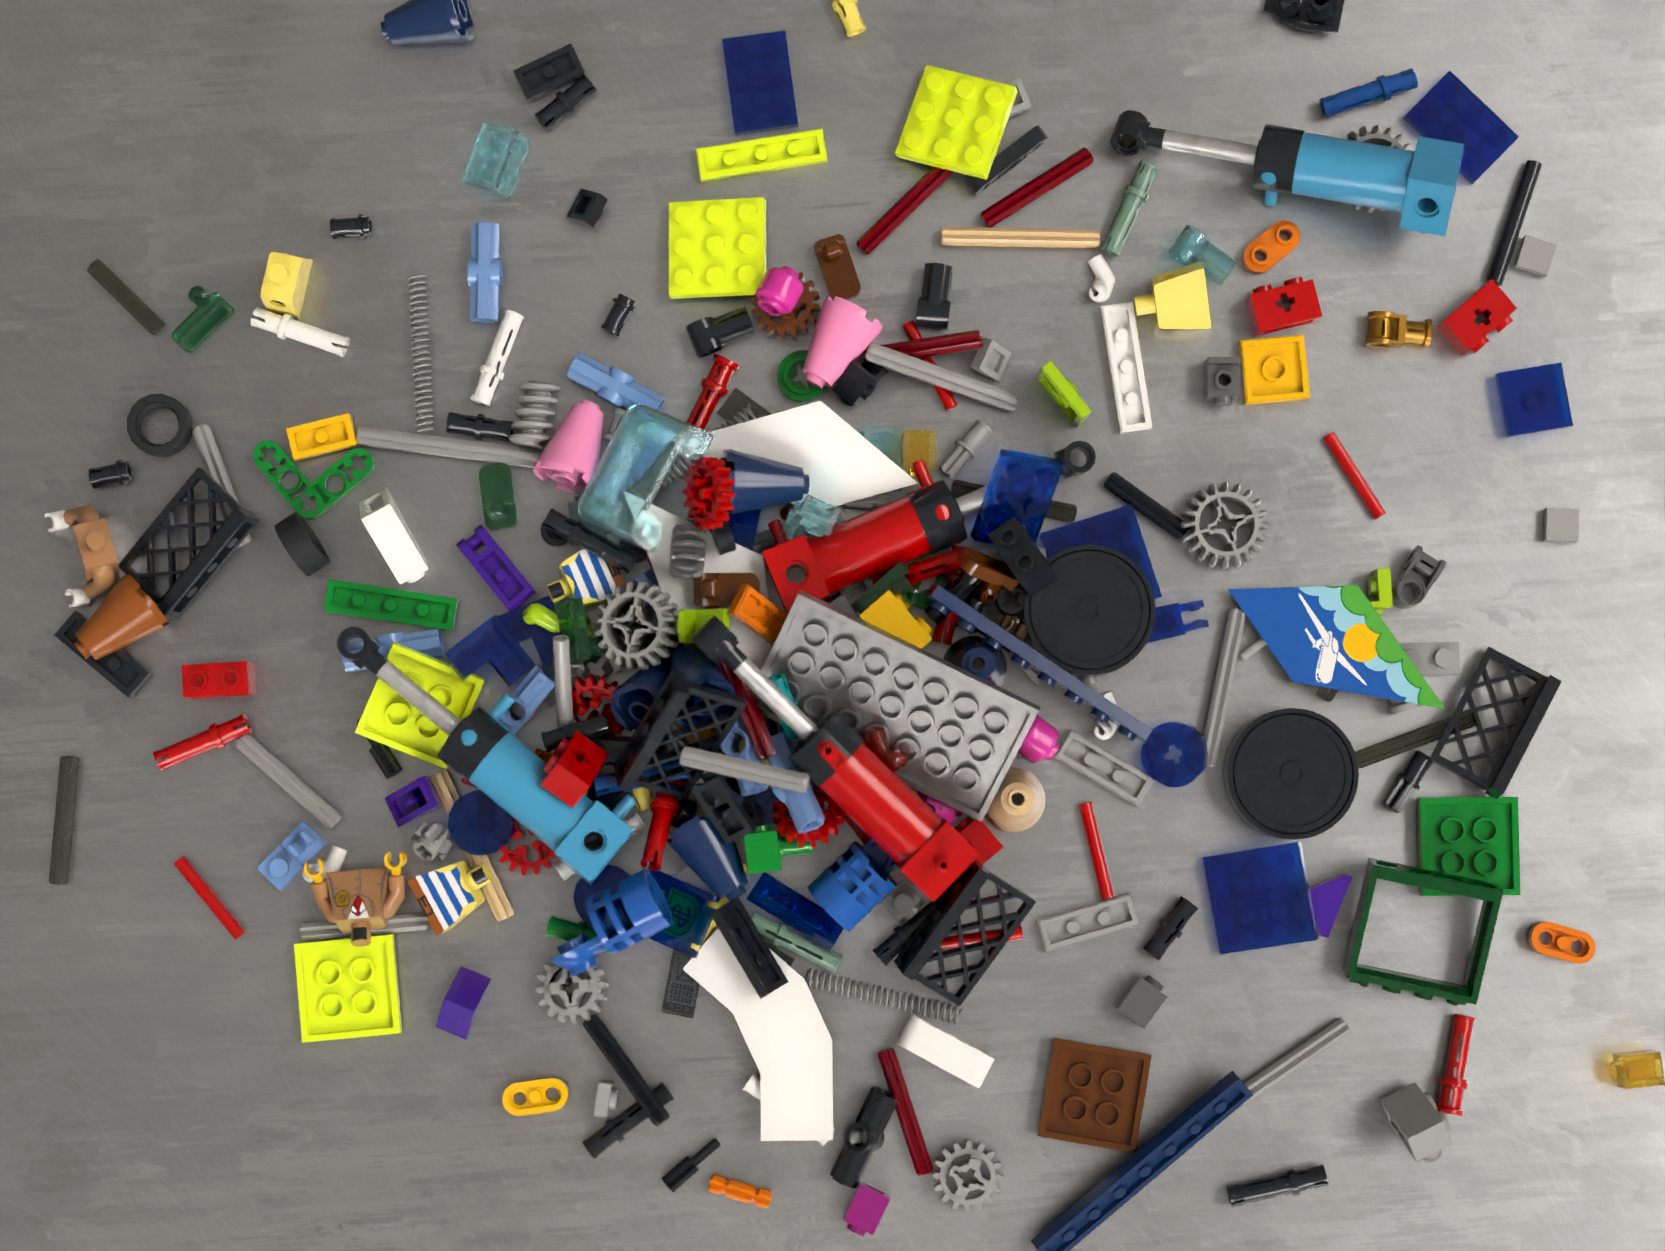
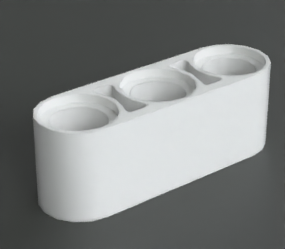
[896,1014,995,1088]

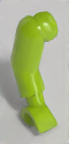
[522,603,594,638]

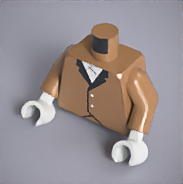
[44,506,120,608]

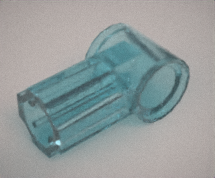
[1168,225,1238,286]

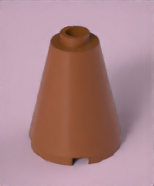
[74,573,169,660]

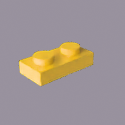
[286,413,359,461]

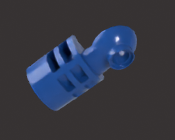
[807,838,897,932]
[550,869,674,977]

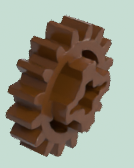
[750,272,821,340]

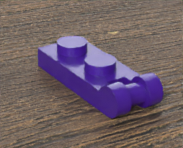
[456,524,536,612]

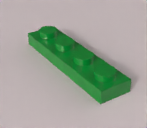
[324,579,459,632]

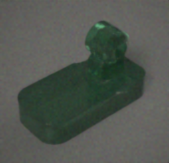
[171,286,234,352]
[479,463,518,531]
[852,561,920,614]
[557,597,608,665]

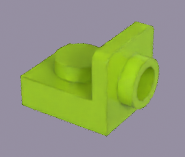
[1367,568,1393,616]
[676,609,730,643]

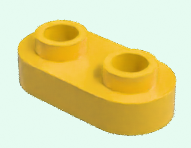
[502,1077,569,1116]

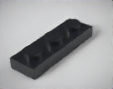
[54,610,152,698]
[710,897,788,999]

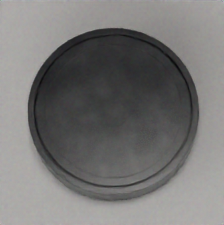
[1023,544,1156,677]
[1224,708,1359,839]

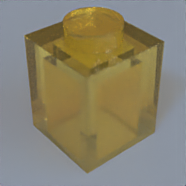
[902,430,936,479]
[1609,1049,1665,1089]

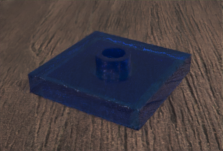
[1495,363,1573,438]

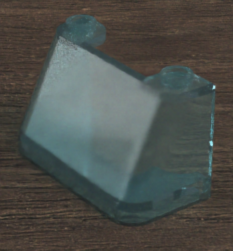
[578,404,715,553]

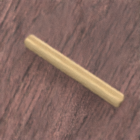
[941,227,1100,248]
[431,770,514,921]

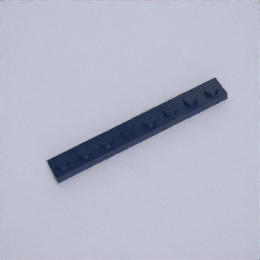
[924,585,1152,742]
[1031,1070,1253,1251]

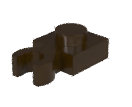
[995,614,1028,641]

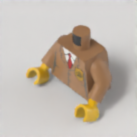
[304,851,407,947]

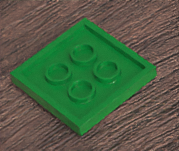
[1417,797,1520,896]

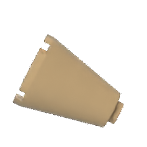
[985,767,1045,832]

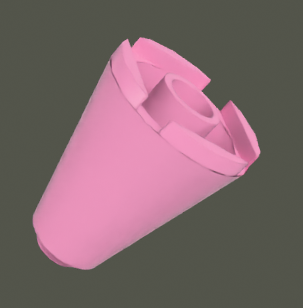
[802,295,883,389]
[533,400,604,494]

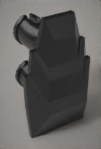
[1264,0,1345,33]

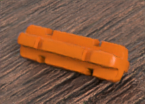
[708,1174,772,1209]

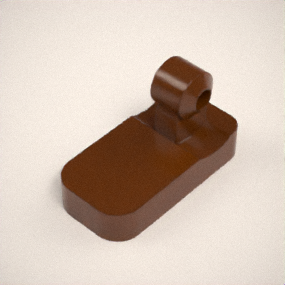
[814,234,860,301]
[956,547,1019,604]
[694,573,760,607]

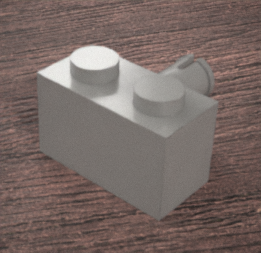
[1380,1082,1452,1162]

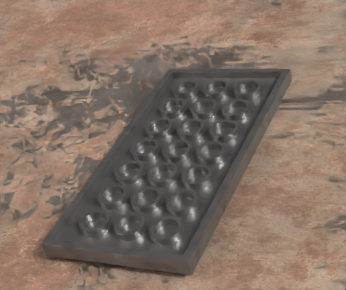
[752,590,1040,822]

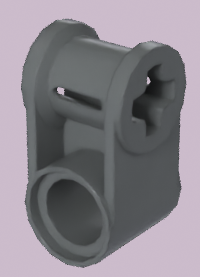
[1392,545,1446,609]

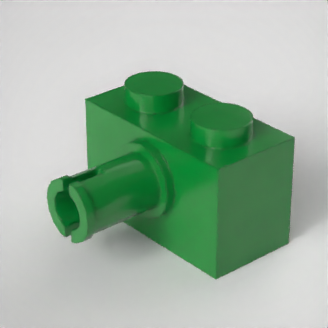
[744,825,813,874]

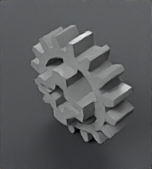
[536,955,609,1024]
[932,1139,1004,1213]

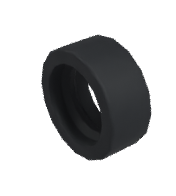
[127,394,193,457]
[274,512,330,576]

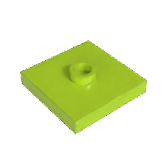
[1037,360,1092,427]

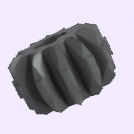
[670,524,706,580]

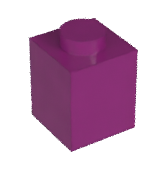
[843,1181,890,1236]

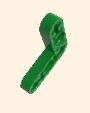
[253,440,376,520]

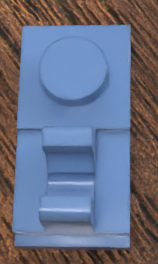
[257,821,328,891]

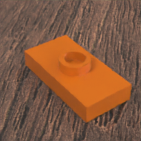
[727,584,788,646]

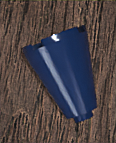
[381,0,474,45]
[721,449,810,515]
[944,636,1007,687]
[670,643,736,727]
[611,656,671,732]
[666,816,748,902]

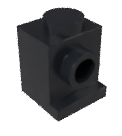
[832,352,889,406]

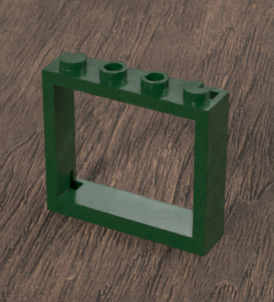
[1343,857,1503,1006]

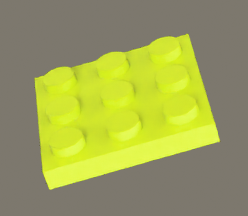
[895,65,1018,180]
[669,197,766,299]
[355,641,485,769]
[294,934,402,1043]

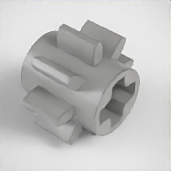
[411,822,454,862]

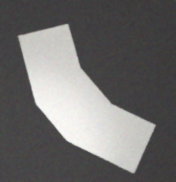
[683,928,833,1141]

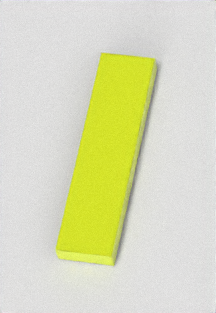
[696,128,827,182]

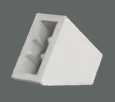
[358,487,428,585]

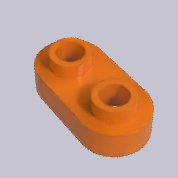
[1242,220,1301,275]
[1528,921,1596,964]

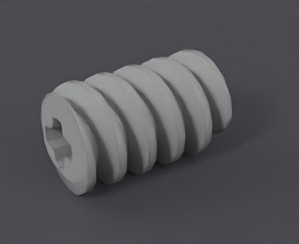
[509,380,561,450]

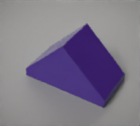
[385,776,443,827]
[1298,874,1352,938]
[436,966,492,1040]

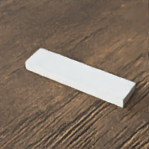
[1100,301,1153,434]

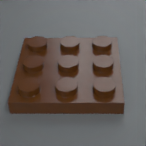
[1037,1037,1152,1153]

